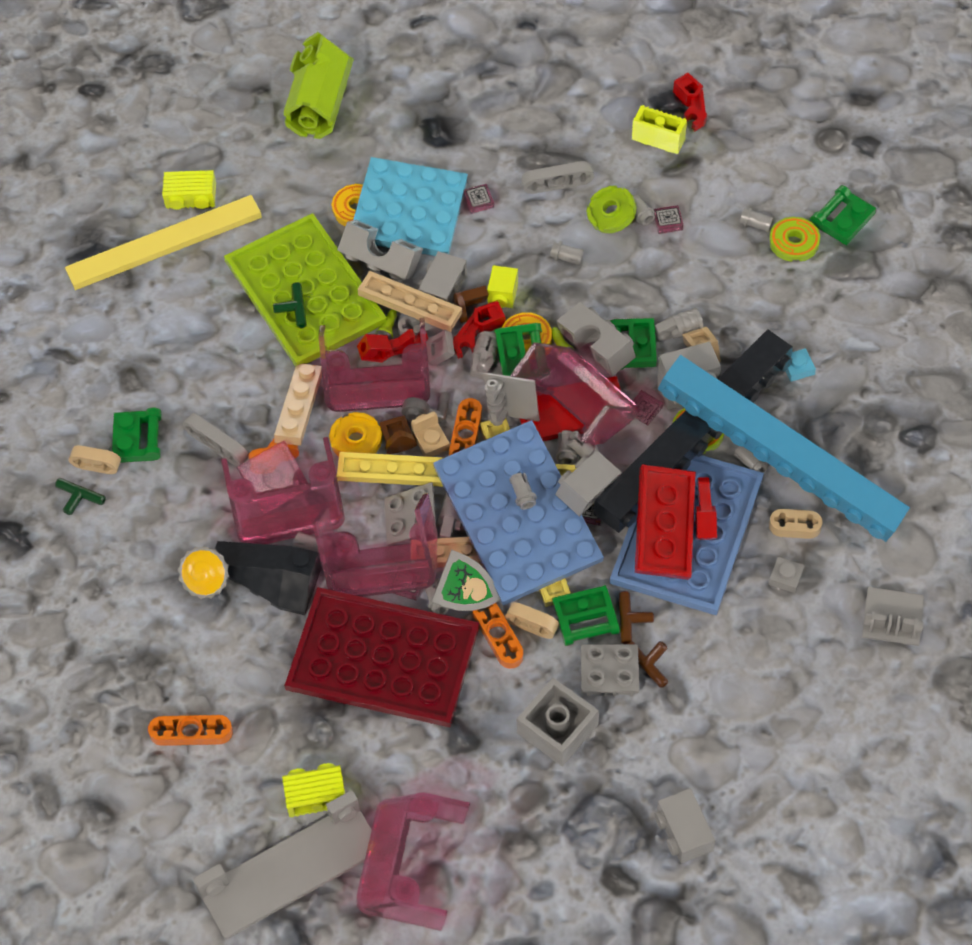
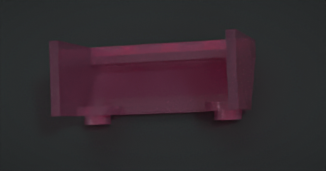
[319,317,430,412]
[510,342,640,445]
[221,437,345,544]
[312,493,438,597]
[356,792,470,931]

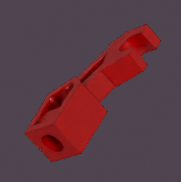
[673,73,707,132]
[453,300,506,359]
[357,329,429,363]
[695,477,717,540]

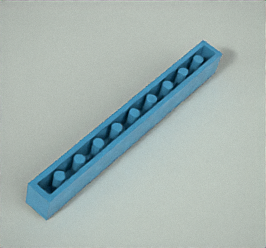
[658,355,910,542]

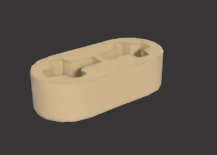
[69,445,121,474]
[769,509,823,539]
[505,602,559,639]

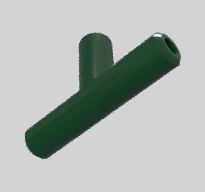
[273,282,307,328]
[55,478,106,515]

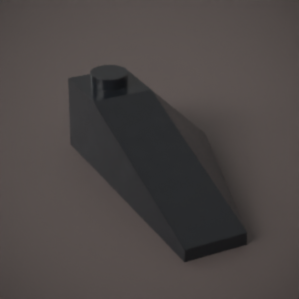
[215,541,322,615]

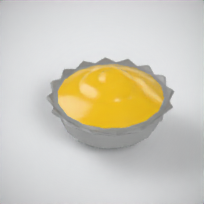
[177,546,229,599]

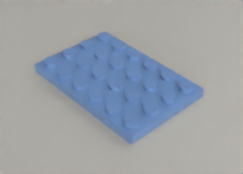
[433,420,604,606]
[610,455,764,616]

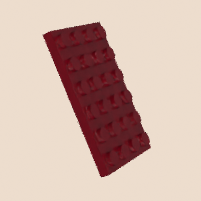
[284,587,479,728]

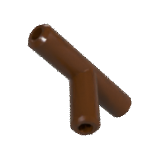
[619,591,654,644]
[627,641,668,688]

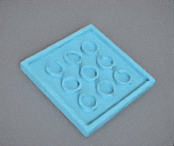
[354,157,468,256]

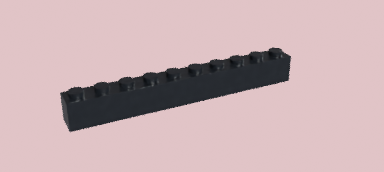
[594,329,793,533]

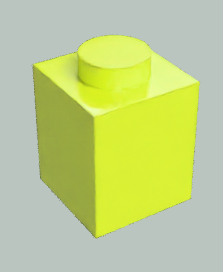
[487,265,518,308]

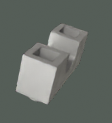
[338,220,423,281]
[557,302,636,376]

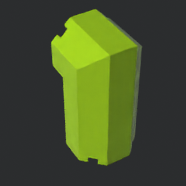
[283,32,354,139]

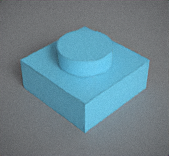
[785,348,816,382]

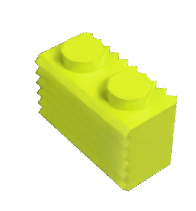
[632,105,687,154]
[162,170,216,210]
[282,763,345,818]

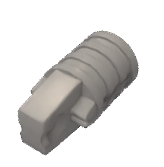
[655,307,703,341]
[470,331,498,380]
[437,493,462,538]

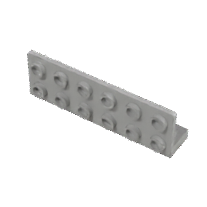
[193,790,383,939]

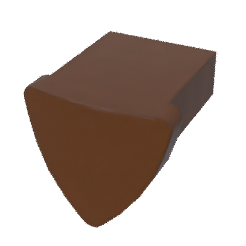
[453,285,488,324]
[379,415,417,454]

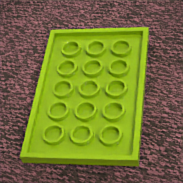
[224,213,387,367]

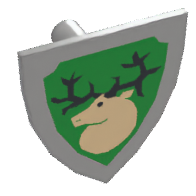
[431,550,500,611]

